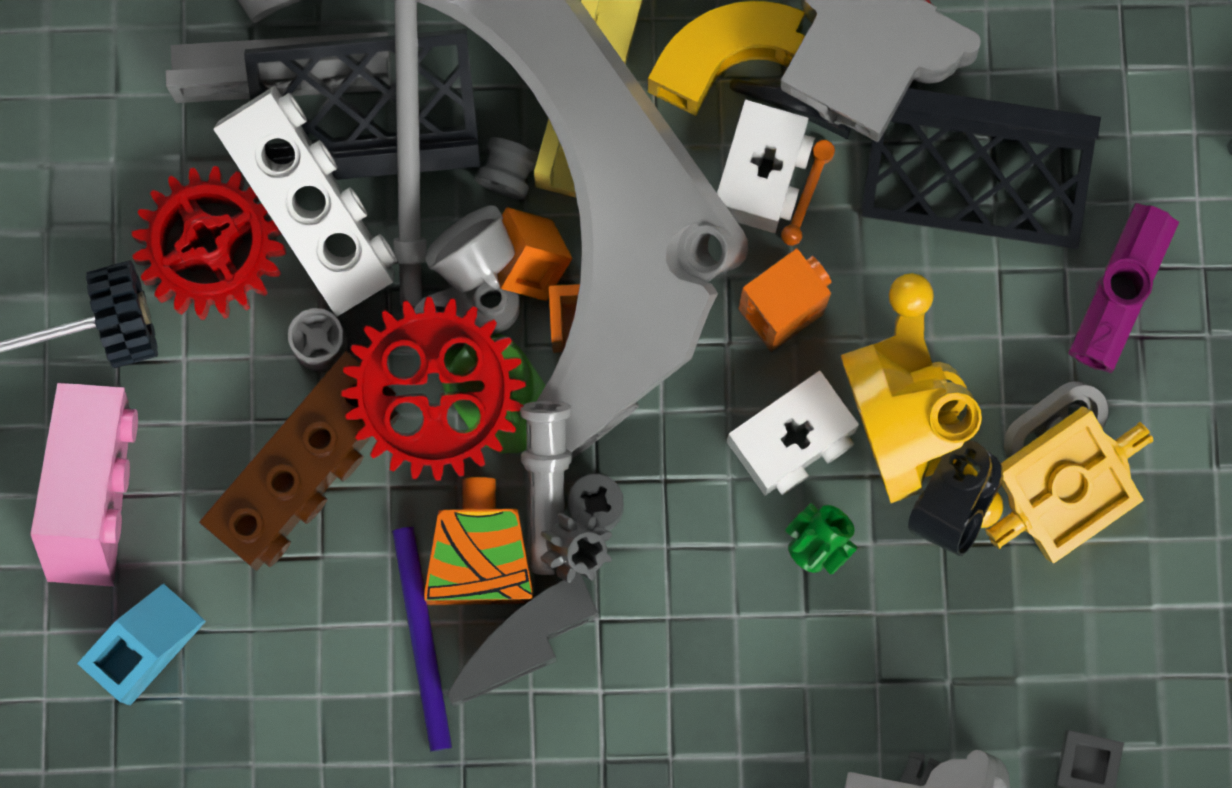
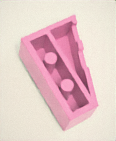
[30,383,138,587]

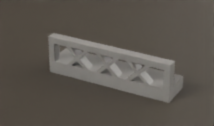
[166,32,392,103]

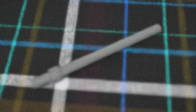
[393,0,427,306]

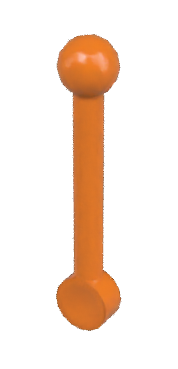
[781,140,835,246]

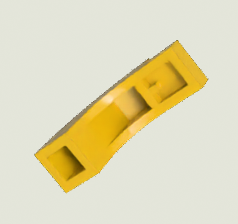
[648,1,805,116]

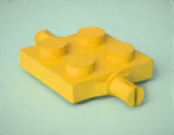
[985,406,1154,564]

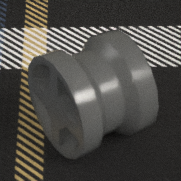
[475,137,538,200]
[568,474,624,531]

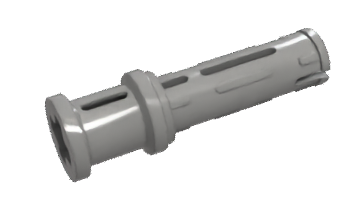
[520,401,572,575]

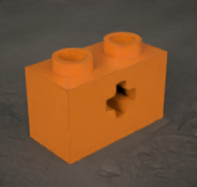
[738,248,832,352]

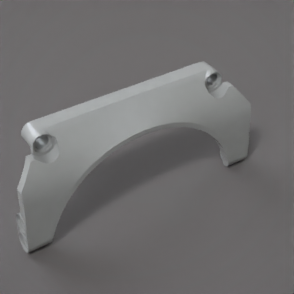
[237,0,748,459]

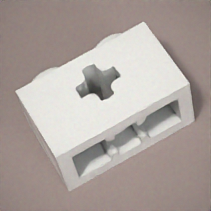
[717,100,815,233]
[727,371,859,496]

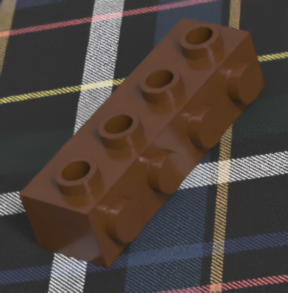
[199,351,400,571]

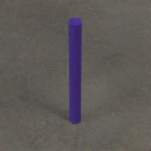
[392,527,452,752]

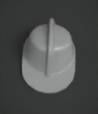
[425,205,515,292]

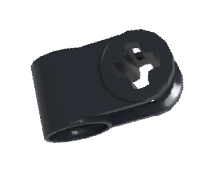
[908,440,1004,556]

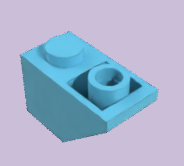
[77,584,206,706]

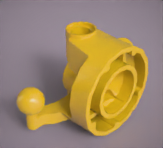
[840,273,1003,528]

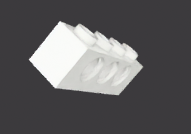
[214,86,397,317]

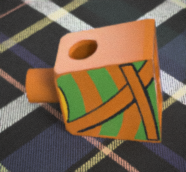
[424,477,534,605]

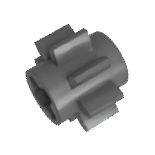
[540,510,612,583]

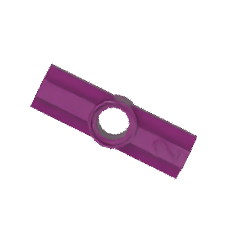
[1067,203,1179,373]

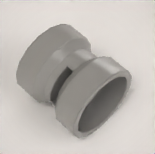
[288,308,348,372]

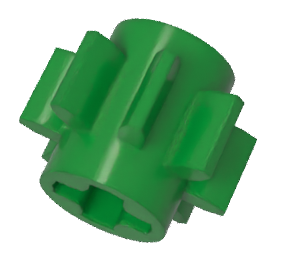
[785,503,858,575]

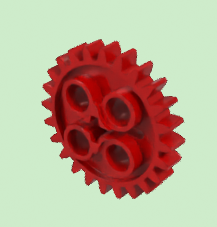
[341,296,526,481]

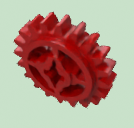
[131,166,286,320]

